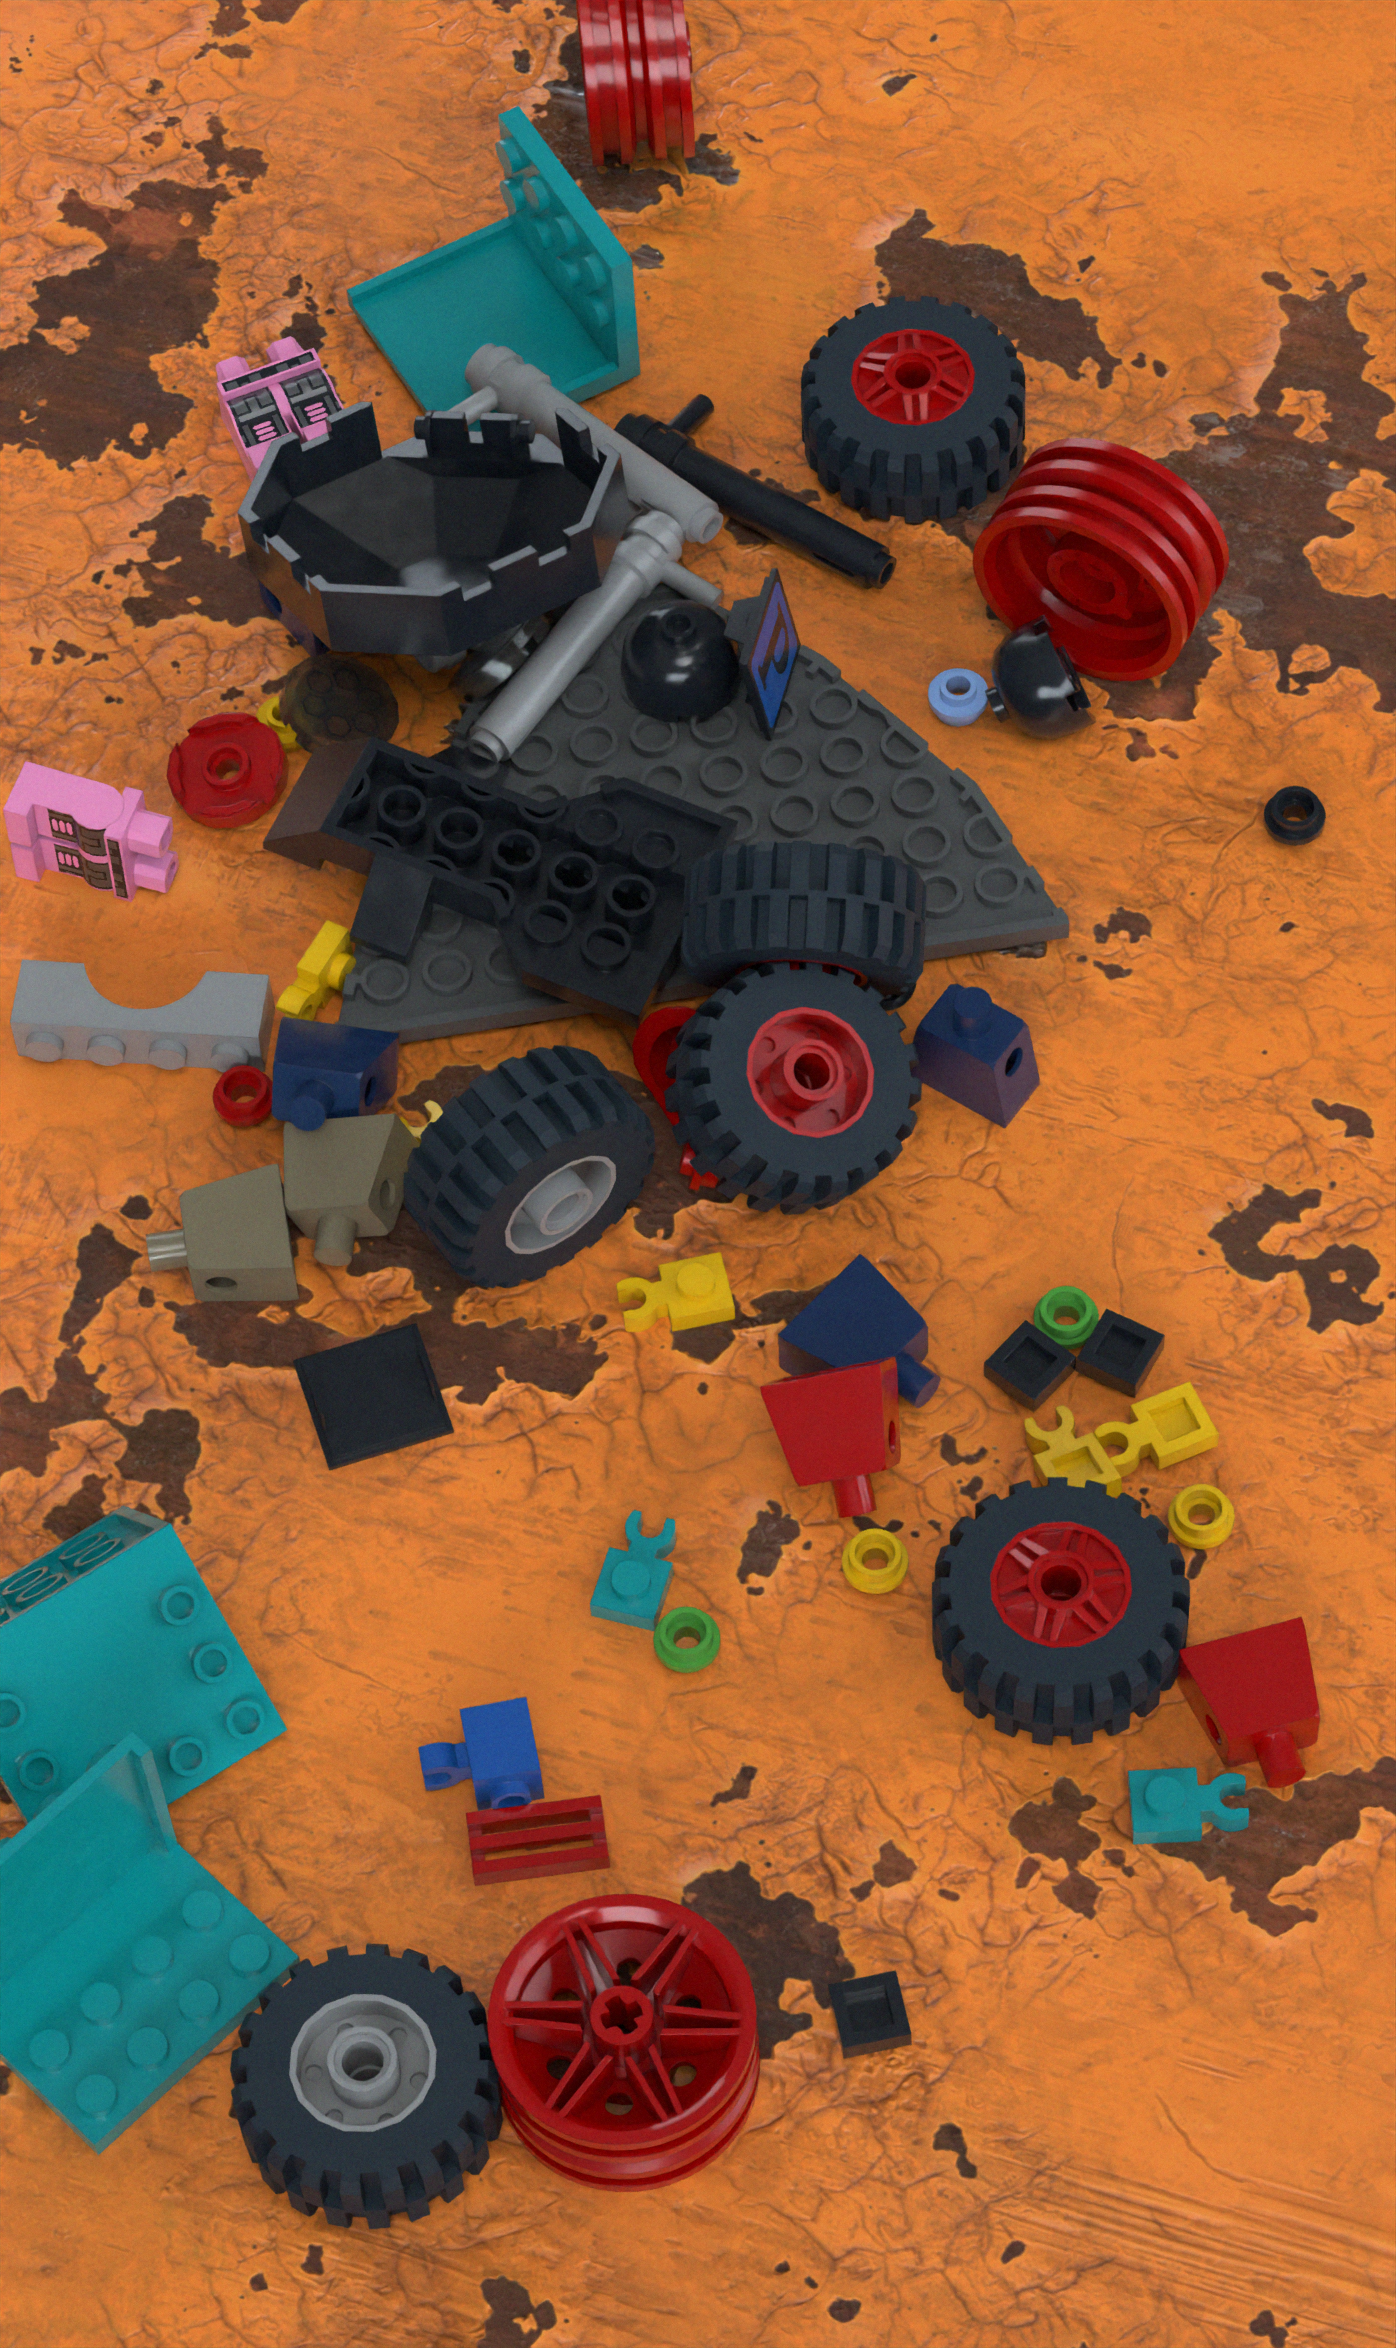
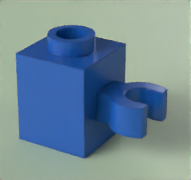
[418,1697,545,1811]

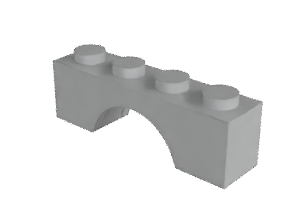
[10,959,275,1072]

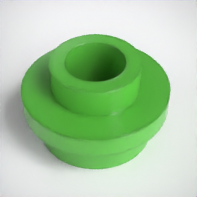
[1034,1286,1099,1350]
[653,1607,721,1673]

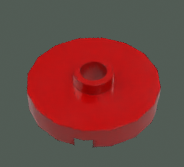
[166,712,289,828]

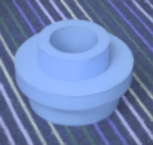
[928,668,988,727]

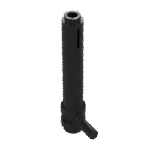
[614,394,896,590]

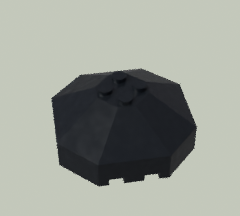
[237,402,630,657]

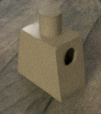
[283,1113,420,1266]
[146,1164,299,1301]

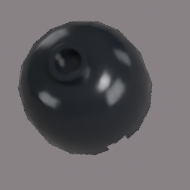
[621,600,741,723]
[985,615,1096,740]

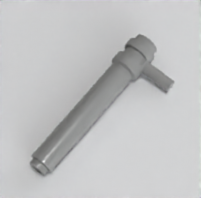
[448,343,723,544]
[468,510,724,763]

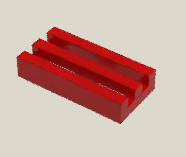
[466,1795,610,1886]

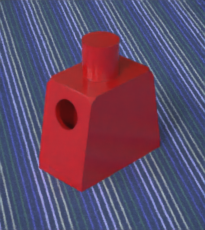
[760,1356,901,1518]
[1176,1617,1320,1788]

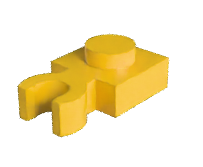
[276,920,356,1025]
[616,1252,735,1332]
[1094,1381,1219,1477]
[1024,1405,1122,1498]

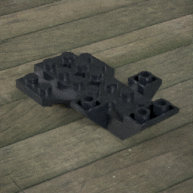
[263,736,738,1029]

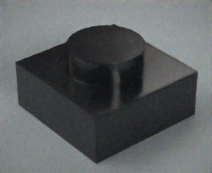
[1076,1308,1165,1398]
[984,1320,1076,1413]
[828,1970,912,2059]

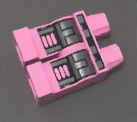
[216,336,345,483]
[3,761,179,902]

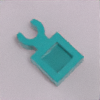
[590,1510,677,1631]
[1127,1767,1249,1845]

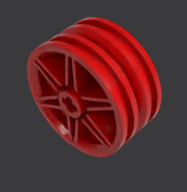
[576,0,695,167]
[972,438,1229,681]
[487,1894,760,2192]

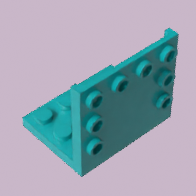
[347,106,641,432]
[0,1505,288,1825]
[0,1732,300,2155]

